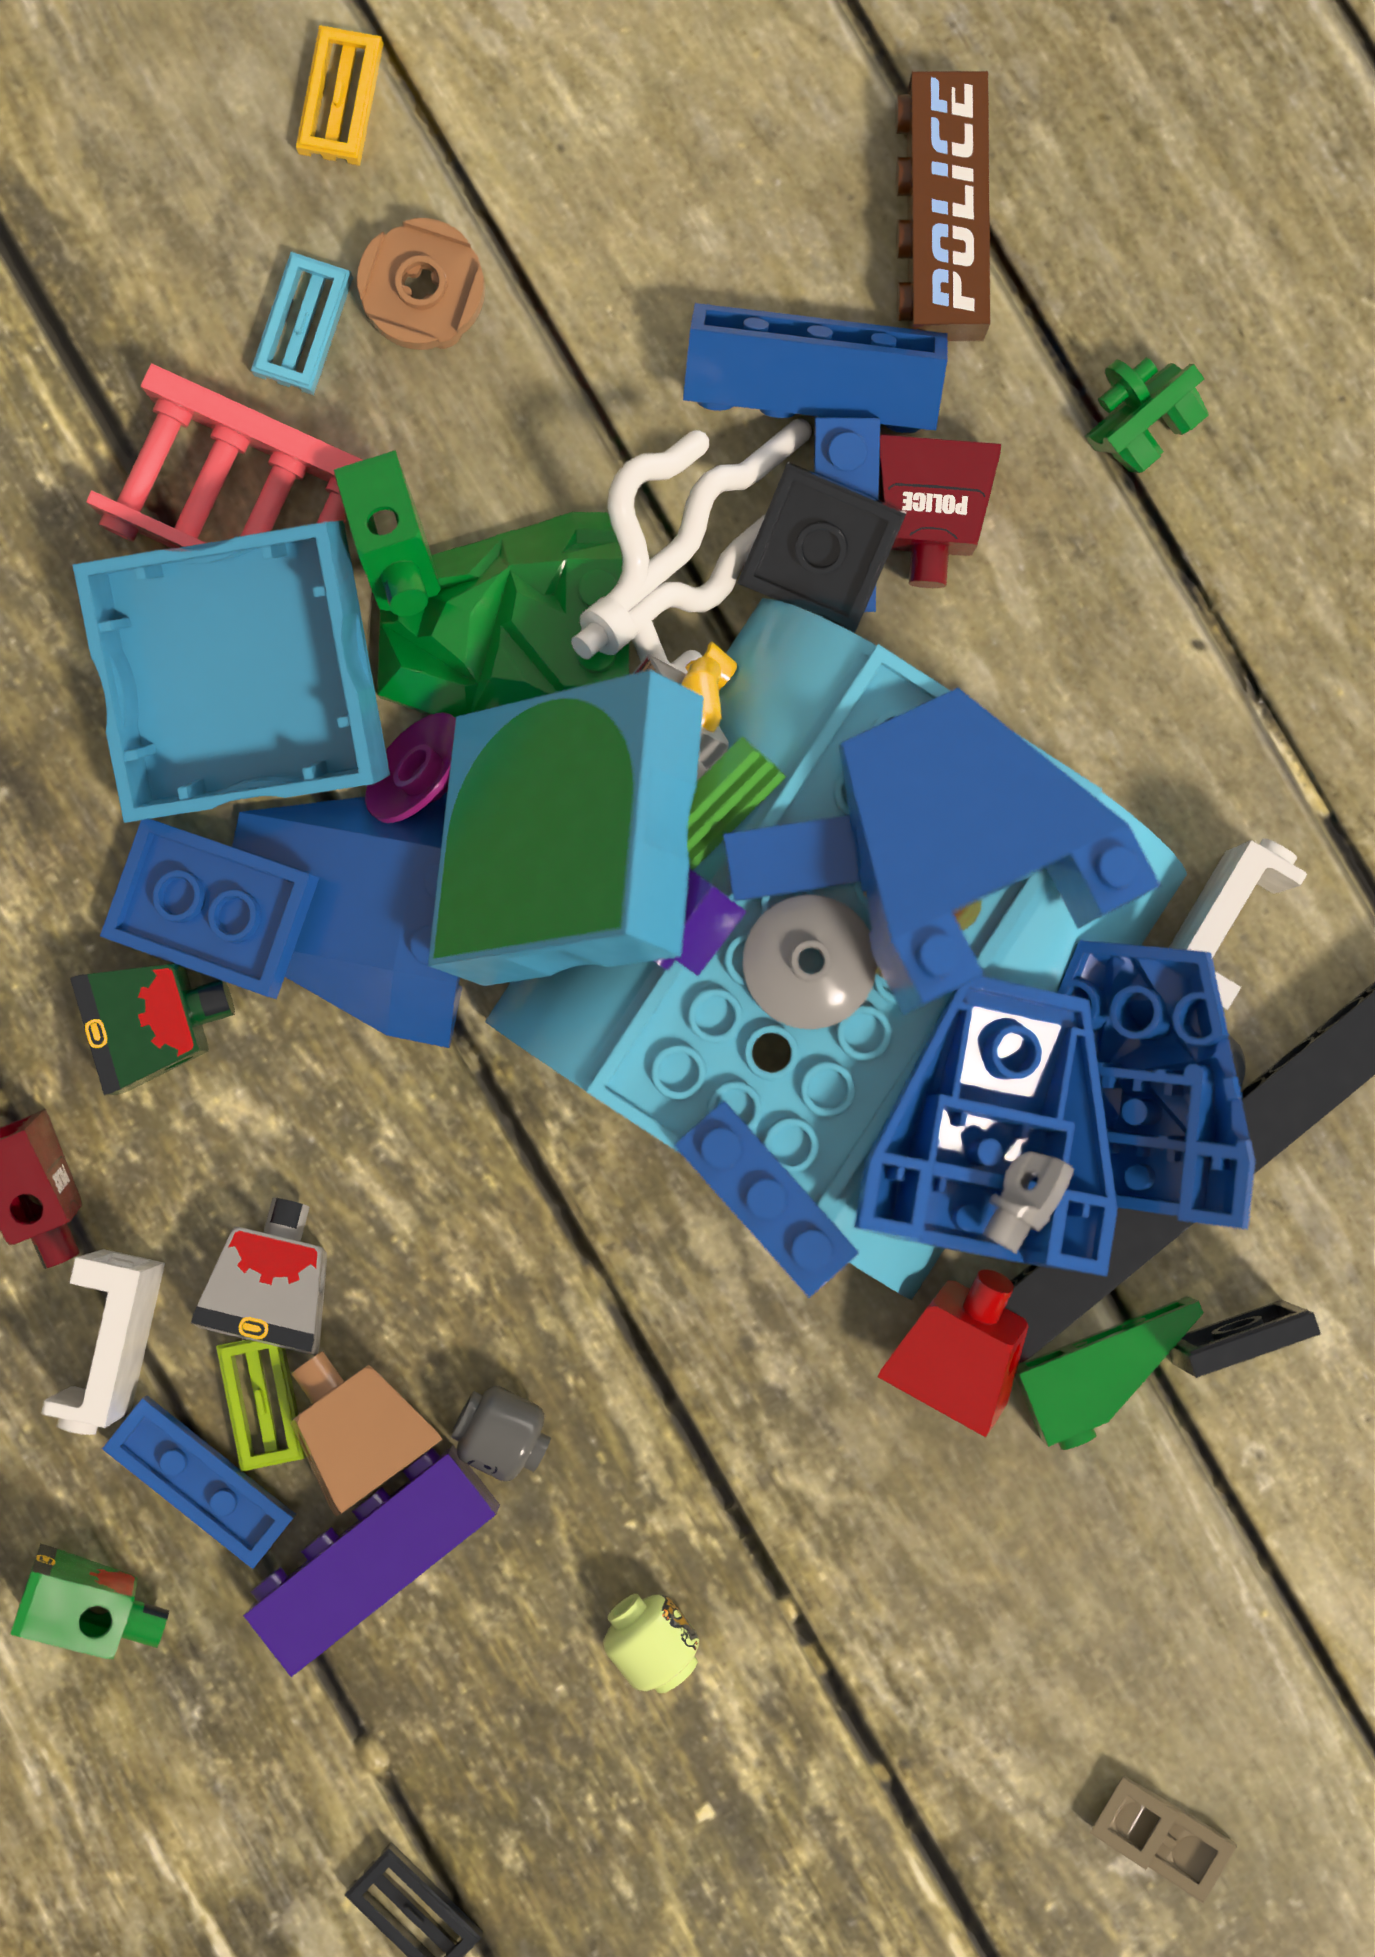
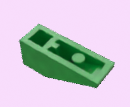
[1015,1296,1204,1450]

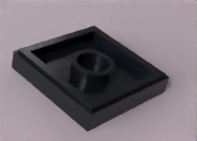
[737,462,907,633]
[1169,1300,1321,1378]

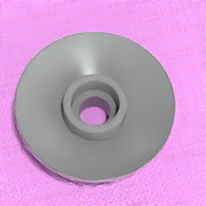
[743,895,877,1029]

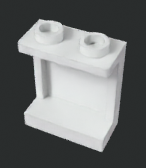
[1169,838,1307,1010]
[41,1249,165,1435]

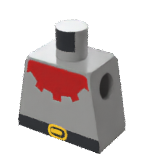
[191,1198,327,1356]

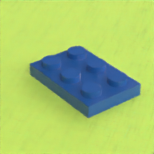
[100,819,319,999]

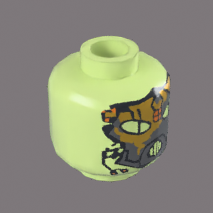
[603,1594,699,1694]

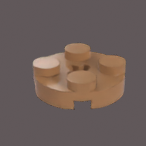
[357,218,485,350]

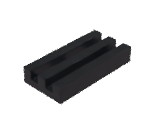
[344,1842,483,1957]

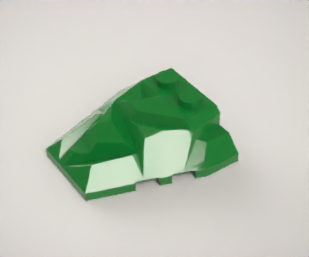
[377,512,631,718]

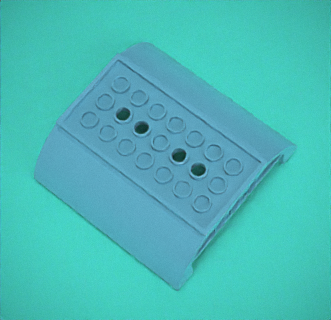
[485,598,1187,1300]

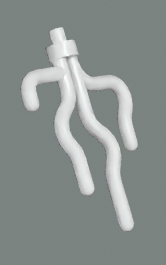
[571,418,812,674]

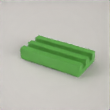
[687,736,786,871]

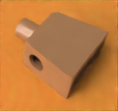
[291,1351,443,1517]

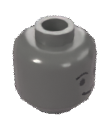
[450,1386,551,1482]

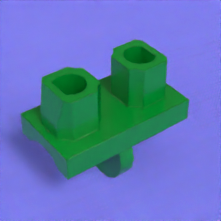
[1084,357,1209,473]

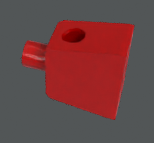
[878,1269,1028,1438]

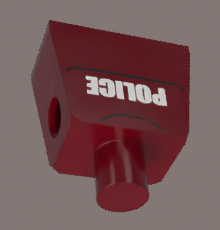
[878,435,1001,588]
[0,1109,82,1269]

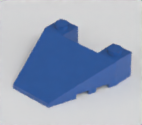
[839,688,1161,1016]

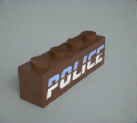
[895,71,990,341]

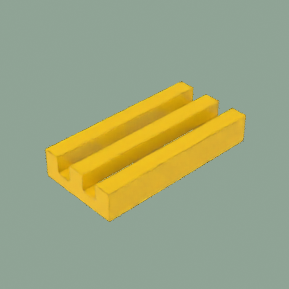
[296,25,383,166]

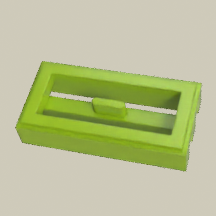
[216,1339,306,1472]

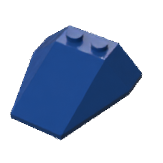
[232,790,463,1048]
[854,976,1117,1276]

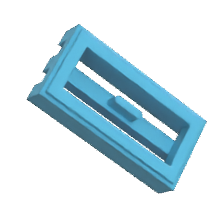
[251,252,353,395]

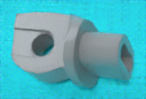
[983,1152,1074,1254]

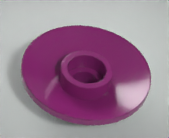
[365,713,456,823]

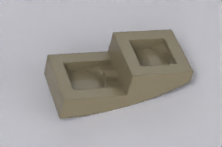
[1090,1776,1237,1903]

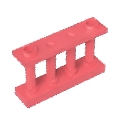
[86,363,362,548]

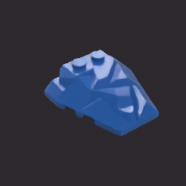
[1057,940,1255,1229]

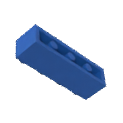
[683,303,948,433]

